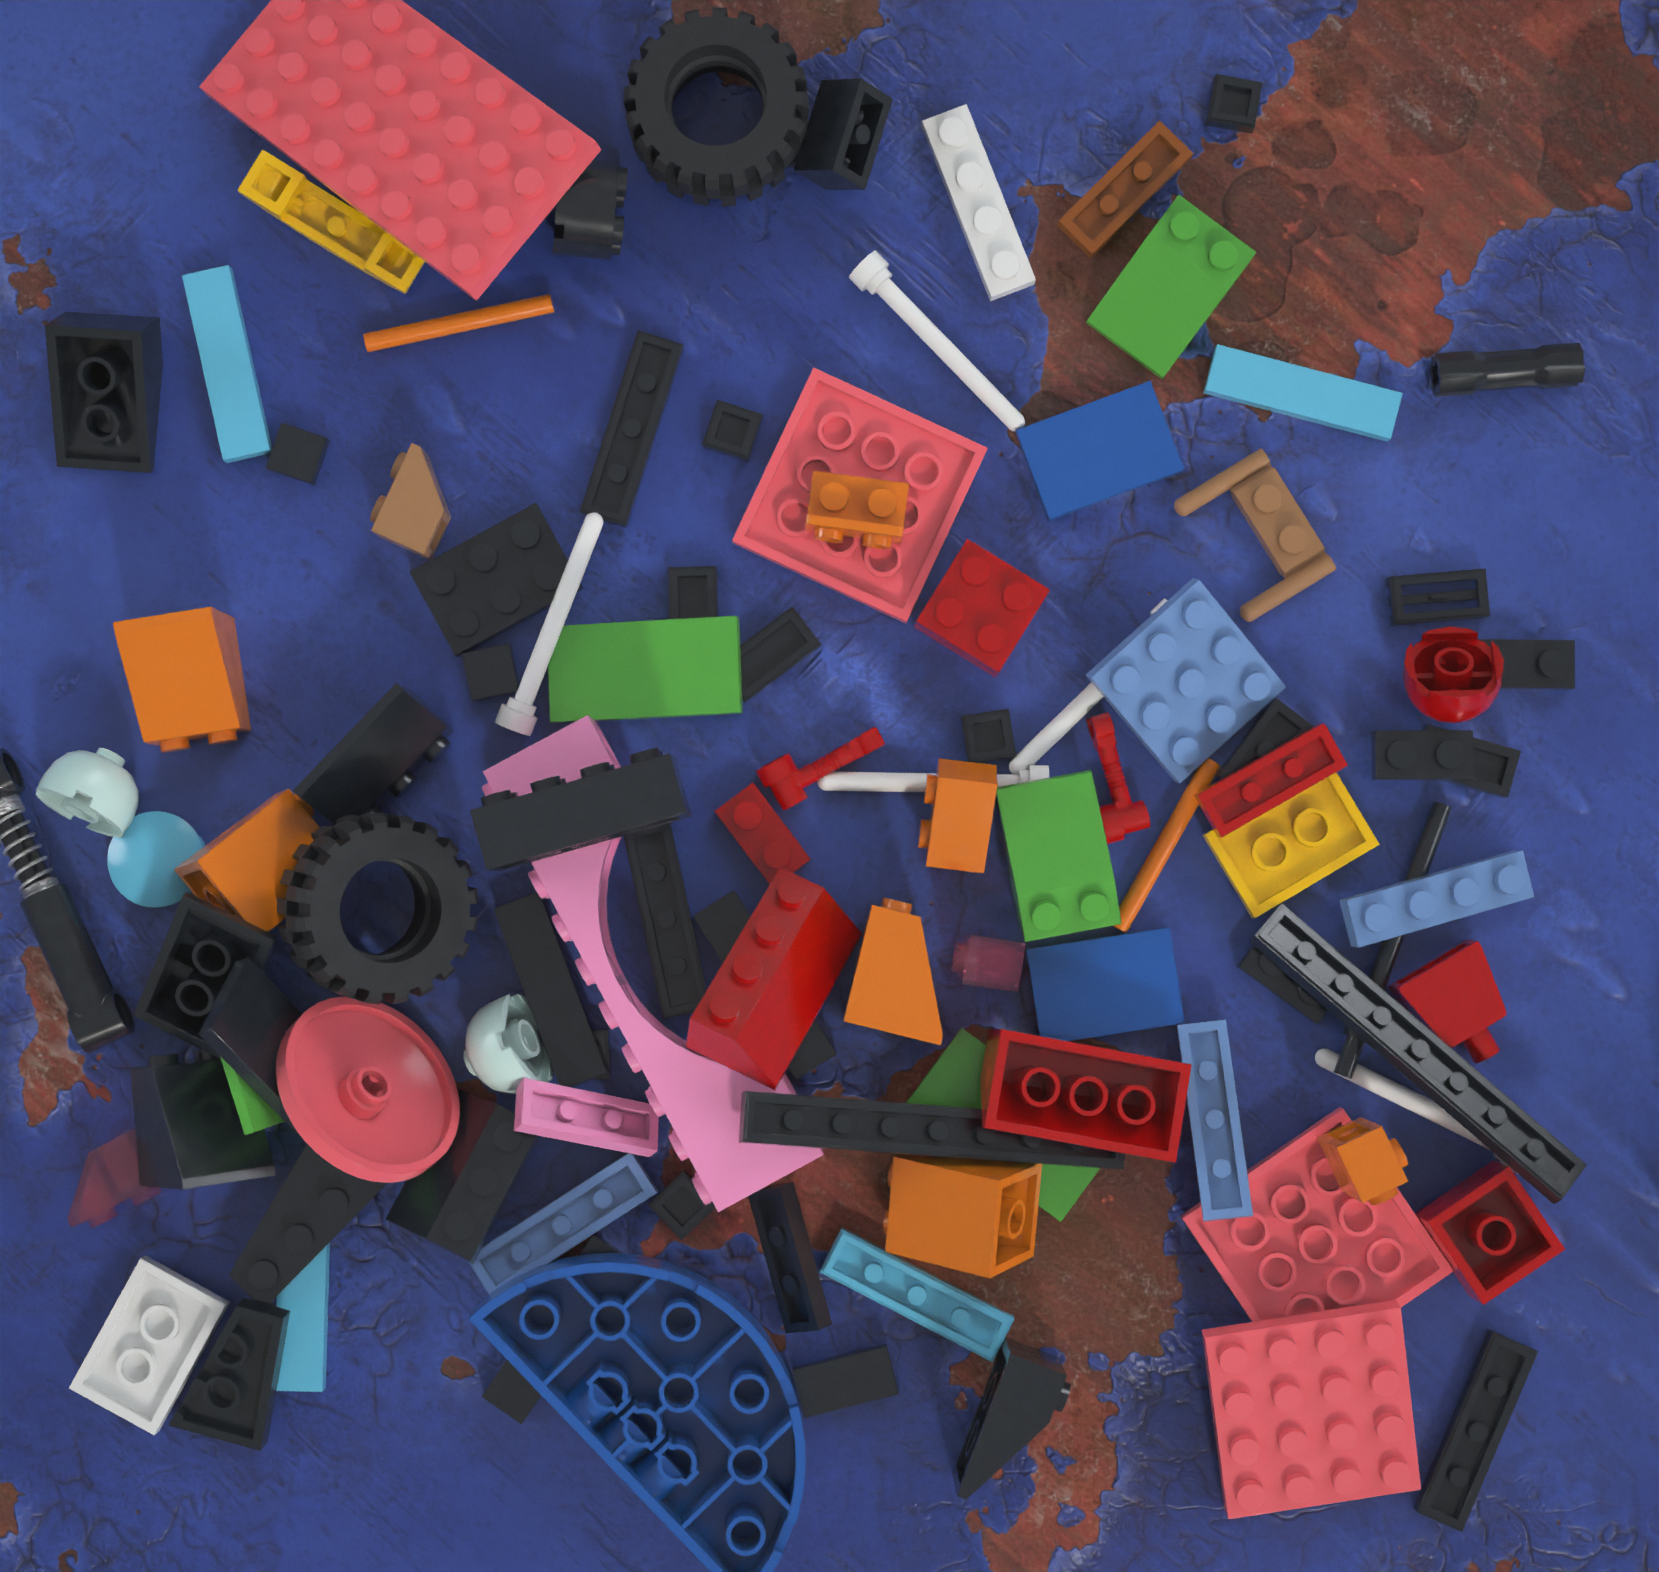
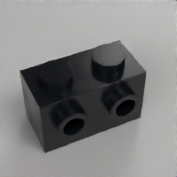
[794,78,893,190]

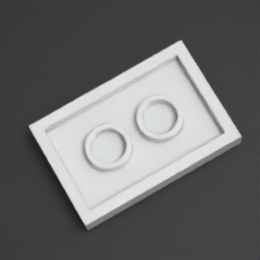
[69,1255,230,1435]

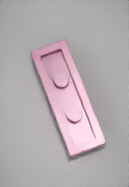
[514,1078,659,1157]

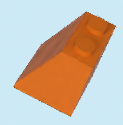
[113,607,251,752]
[174,789,320,932]
[843,898,943,1045]
[883,1154,1042,1278]

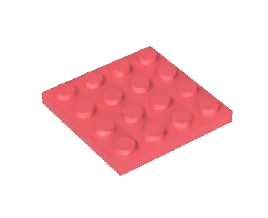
[732,367,988,623]
[1180,1107,1454,1322]
[1202,1300,1421,1519]

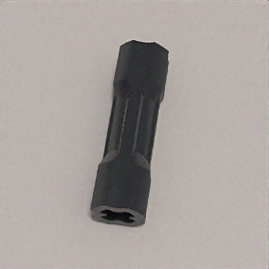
[1430,342,1585,397]

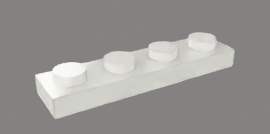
[921,104,1036,301]

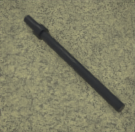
[1333,802,1452,1079]

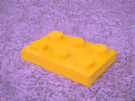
[1202,772,1380,918]

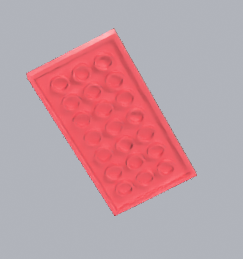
[199,0,601,301]

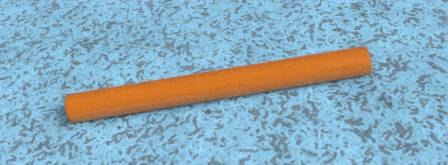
[363,294,555,352]
[1113,758,1220,933]

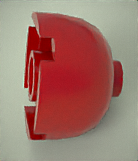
[1403,626,1504,723]

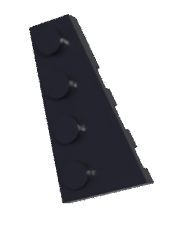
[229,1144,387,1305]

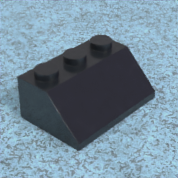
[292,683,454,825]
[386,1089,540,1264]

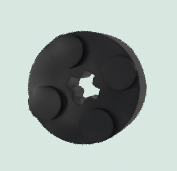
[553,159,628,260]

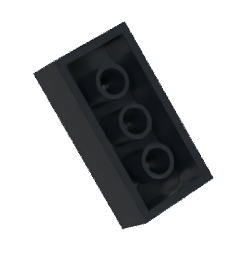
[470,748,692,871]

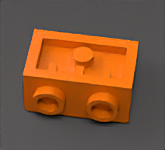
[805,471,909,549]

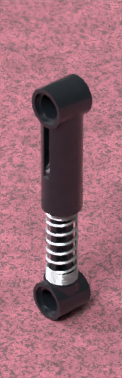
[0,748,135,1053]

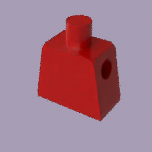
[1388,940,1507,1064]

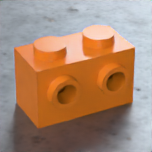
[918,758,998,873]
[1317,1117,1408,1205]

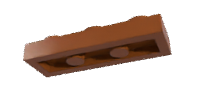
[1057,120,1194,259]

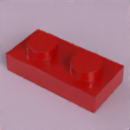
[715,783,811,884]

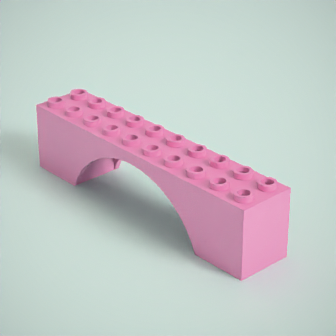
[481,715,824,1212]

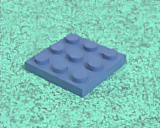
[1086,578,1286,784]

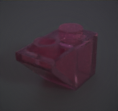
[951,933,1026,992]
[67,1129,162,1229]

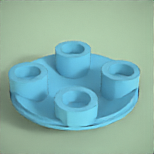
[107,811,205,908]

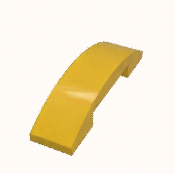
[237,149,425,294]

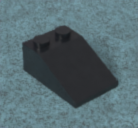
[45,312,163,473]
[134,892,277,1059]
[952,1337,1071,1500]

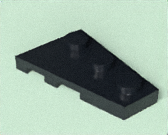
[168,1298,290,1451]

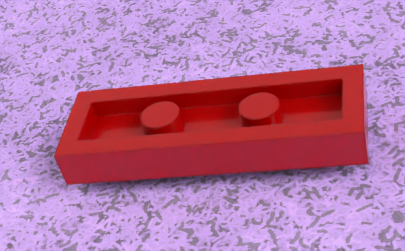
[1194,723,1348,838]

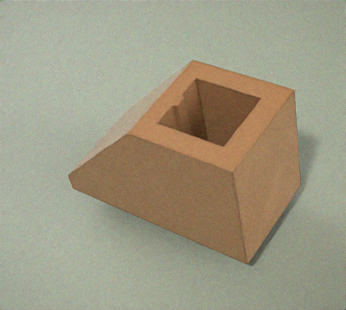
[370,443,451,560]

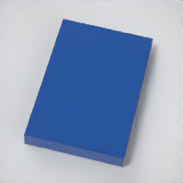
[1015,380,1184,522]
[1025,927,1185,1041]

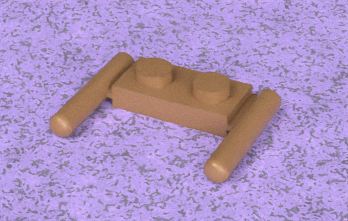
[1174,448,1336,622]

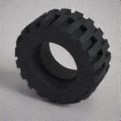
[623,7,809,207]
[277,813,478,1004]

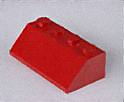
[686,867,862,1090]
[981,1029,1192,1163]

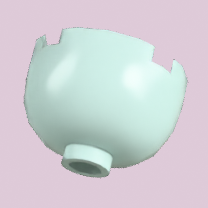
[36,748,139,838]
[464,994,555,1094]

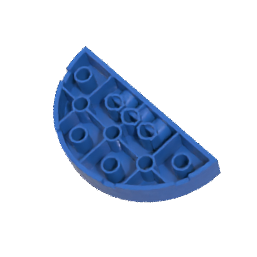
[468,1253,806,1572]

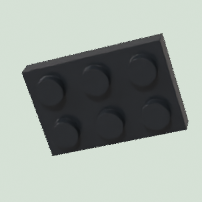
[410,503,584,657]

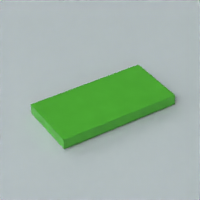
[548,616,743,723]
[905,1027,1100,1222]

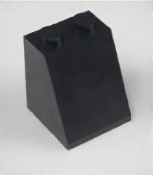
[131,1050,275,1189]

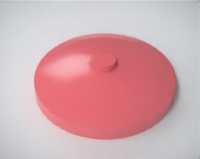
[276,996,460,1183]

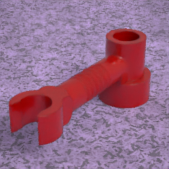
[1086,712,1150,845]
[755,727,885,811]

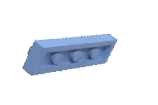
[1339,850,1534,948]
[1177,1019,1253,1222]
[469,1153,658,1294]

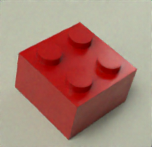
[914,539,1050,677]
[1415,1160,1565,1305]

